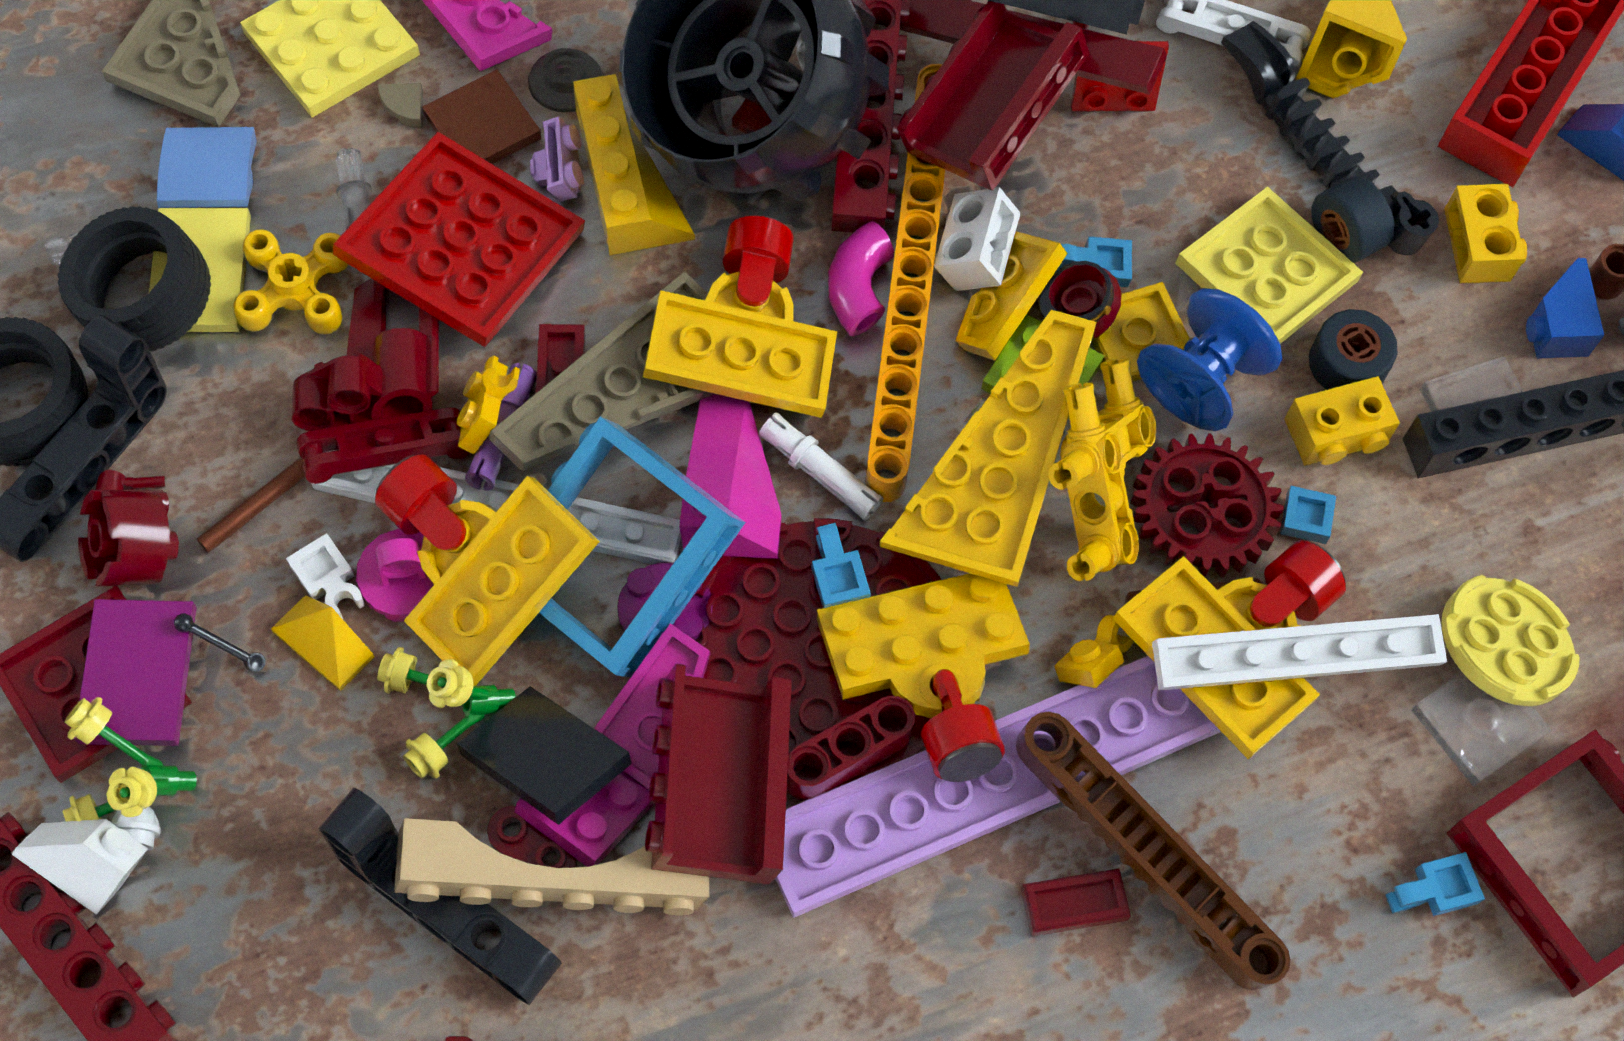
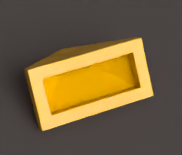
[271,595,375,691]

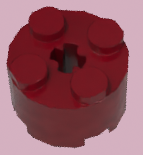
[78,490,179,586]

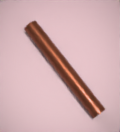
[196,457,305,553]

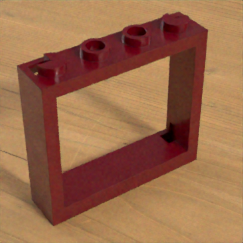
[1446,729,1624,998]

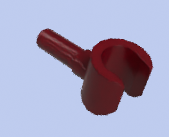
[95,470,165,490]

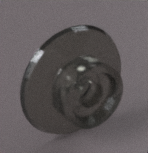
[528,48,604,113]

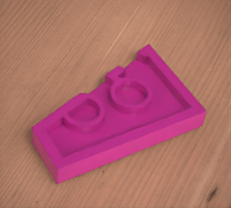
[422,0,552,72]
[594,623,711,789]

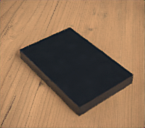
[457,686,632,825]

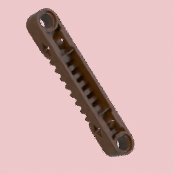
[1016,711,1291,990]

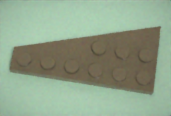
[489,271,715,471]

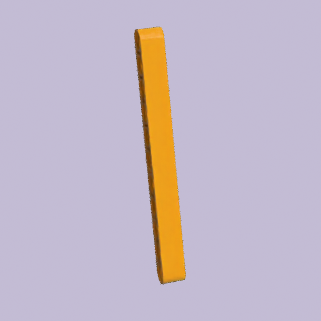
[865,64,945,502]

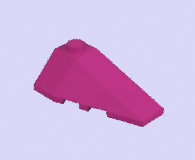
[679,394,782,559]

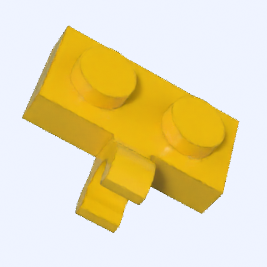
[457,356,520,454]

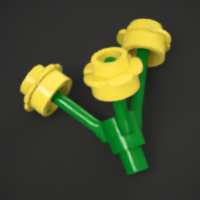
[377,647,516,779]
[62,697,197,822]

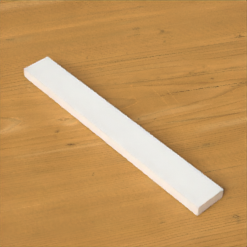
[311,450,682,564]

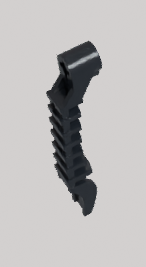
[1221,21,1439,255]

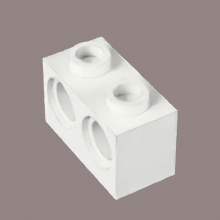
[934,187,1020,291]

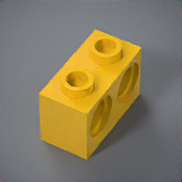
[1444,184,1527,283]

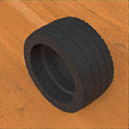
[58,206,211,352]
[0,317,89,466]

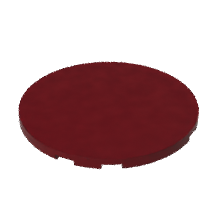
[695,518,942,787]

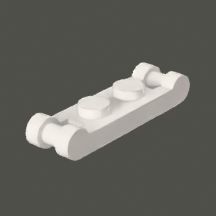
[1156,0,1311,71]

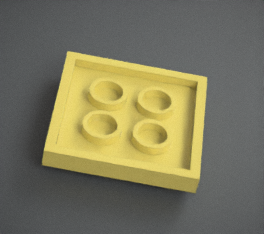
[240,0,420,118]
[1175,187,1363,344]

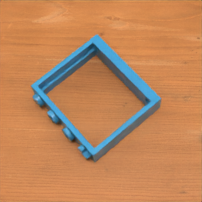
[539,416,746,678]

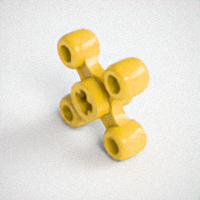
[233,229,349,335]

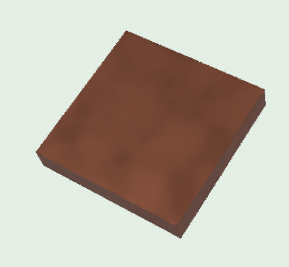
[422,69,542,164]

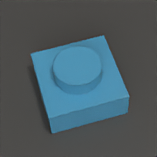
[1280,486,1336,544]

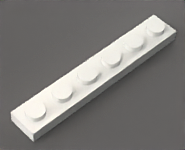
[1152,614,1447,691]

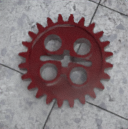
[1130,433,1284,578]

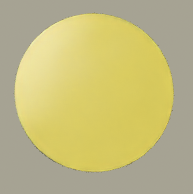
[1442,575,1580,706]

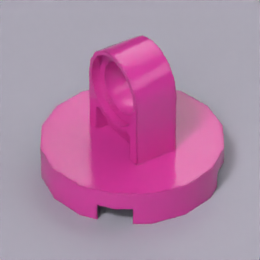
[356,529,434,622]

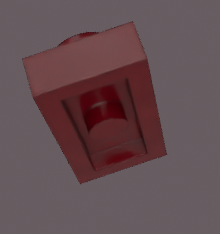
[536,324,586,393]

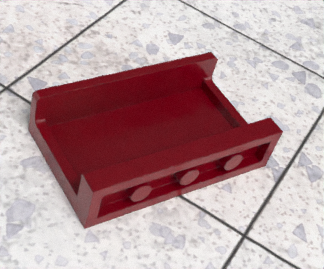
[897,0,1090,191]
[645,664,792,884]

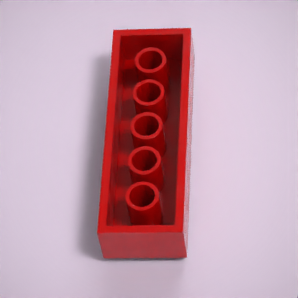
[1437,0,1624,188]

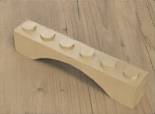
[395,818,709,916]

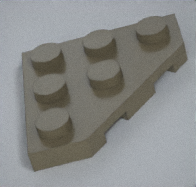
[102,0,241,127]

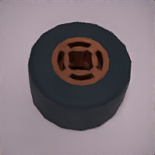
[1311,176,1394,263]
[1309,309,1398,390]

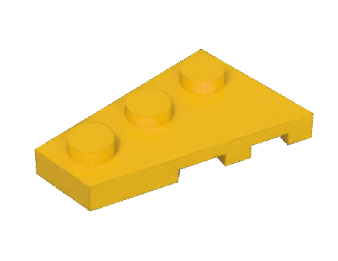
[955,231,1068,360]

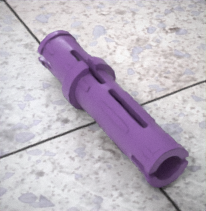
[465,363,537,491]

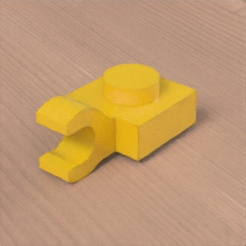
[1054,615,1133,688]

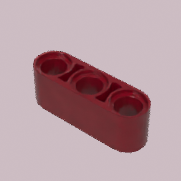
[787,696,915,801]

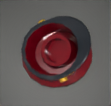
[1039,261,1122,340]

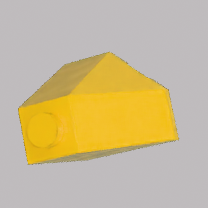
[1295,0,1407,99]

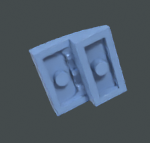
[157,127,257,208]

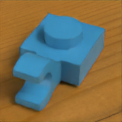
[1054,236,1132,287]
[811,523,871,608]
[1385,852,1485,916]

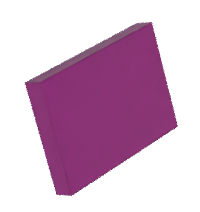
[74,599,197,746]

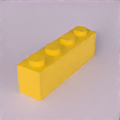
[573,74,696,256]

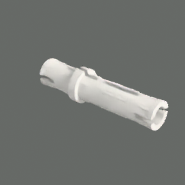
[759,413,883,521]

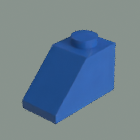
[1557,104,1624,181]
[1526,258,1604,359]

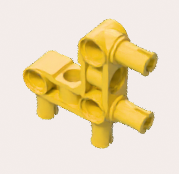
[1048,358,1157,581]

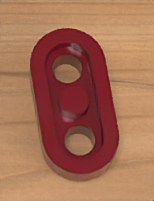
[487,806,578,868]

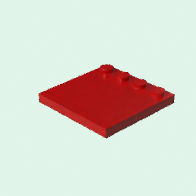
[333,132,585,348]

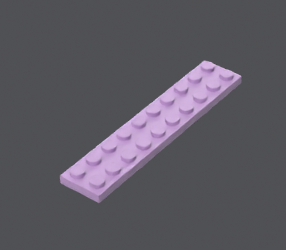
[775,656,1221,918]

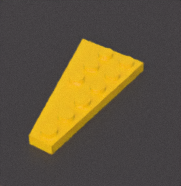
[880,310,1096,587]

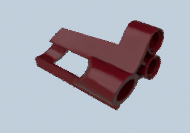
[291,278,439,431]

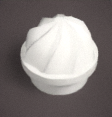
[111,807,161,851]

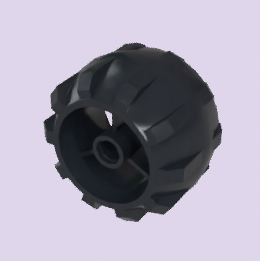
[619,0,889,203]

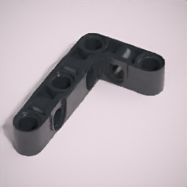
[0,315,167,562]
[319,787,562,1005]

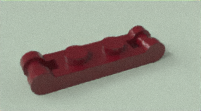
[296,407,470,484]

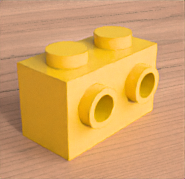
[1284,376,1400,466]

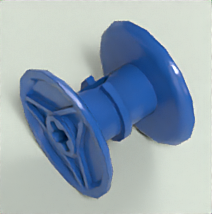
[1137,288,1283,431]

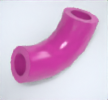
[828,221,894,337]

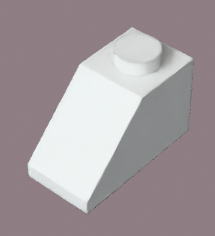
[12,819,148,915]

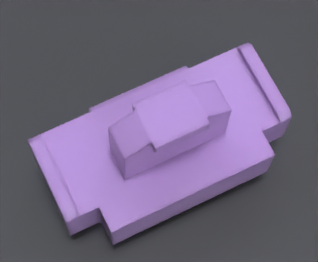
[530,116,584,202]

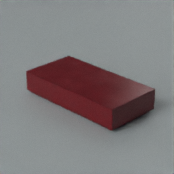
[1021,868,1131,937]

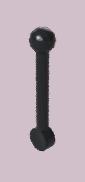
[174,613,266,672]

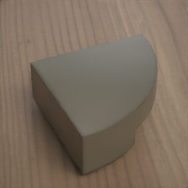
[378,83,423,128]

